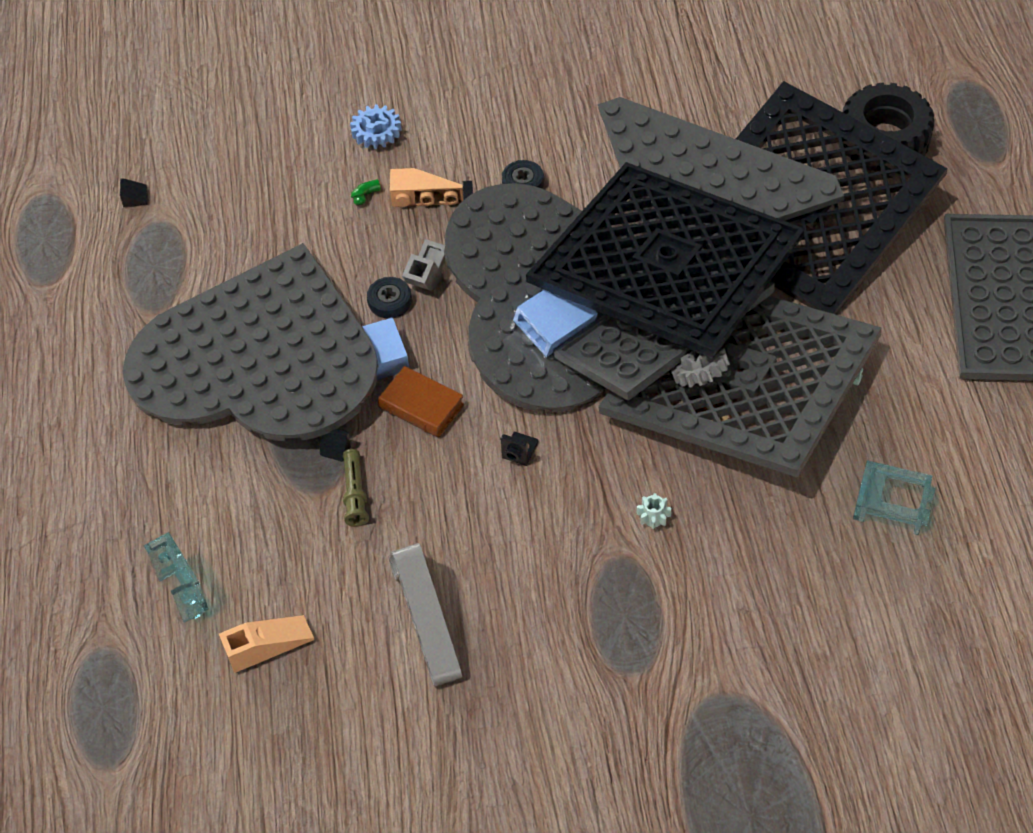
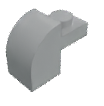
[402,239,445,291]

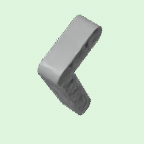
[389,543,462,687]

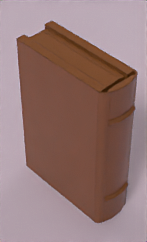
[378,366,464,438]

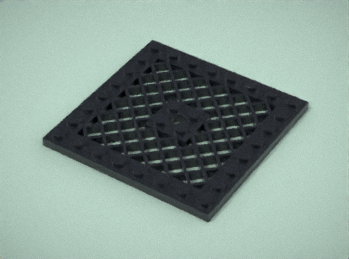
[714,81,947,315]
[526,162,805,358]

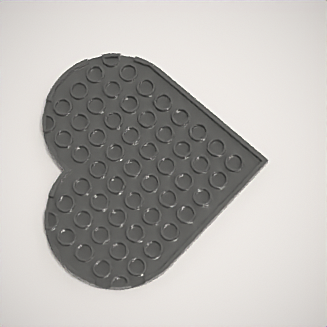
[444,183,647,412]
[123,243,378,441]

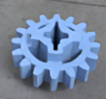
[350,104,402,149]

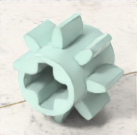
[637,493,671,529]

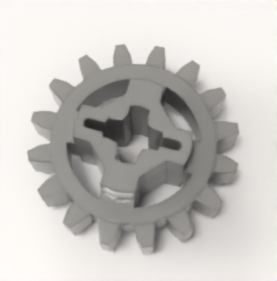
[671,348,730,387]

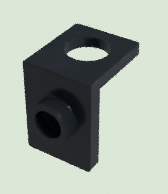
[500,432,538,466]

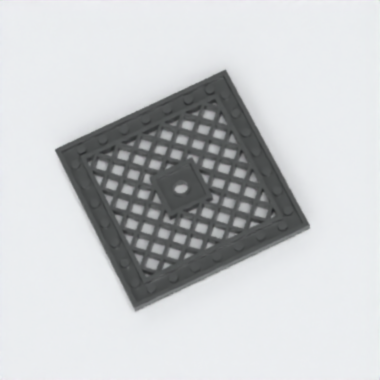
[599,296,882,478]

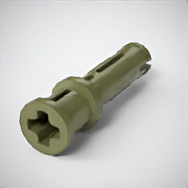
[343,449,369,527]

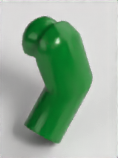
[351,179,381,205]

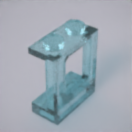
[853,460,936,535]
[143,532,209,622]

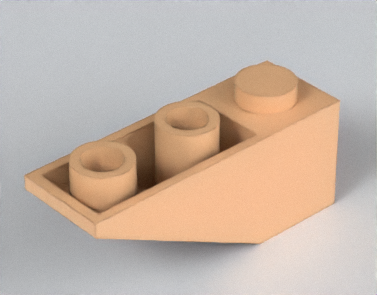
[390,168,463,207]
[219,615,314,673]

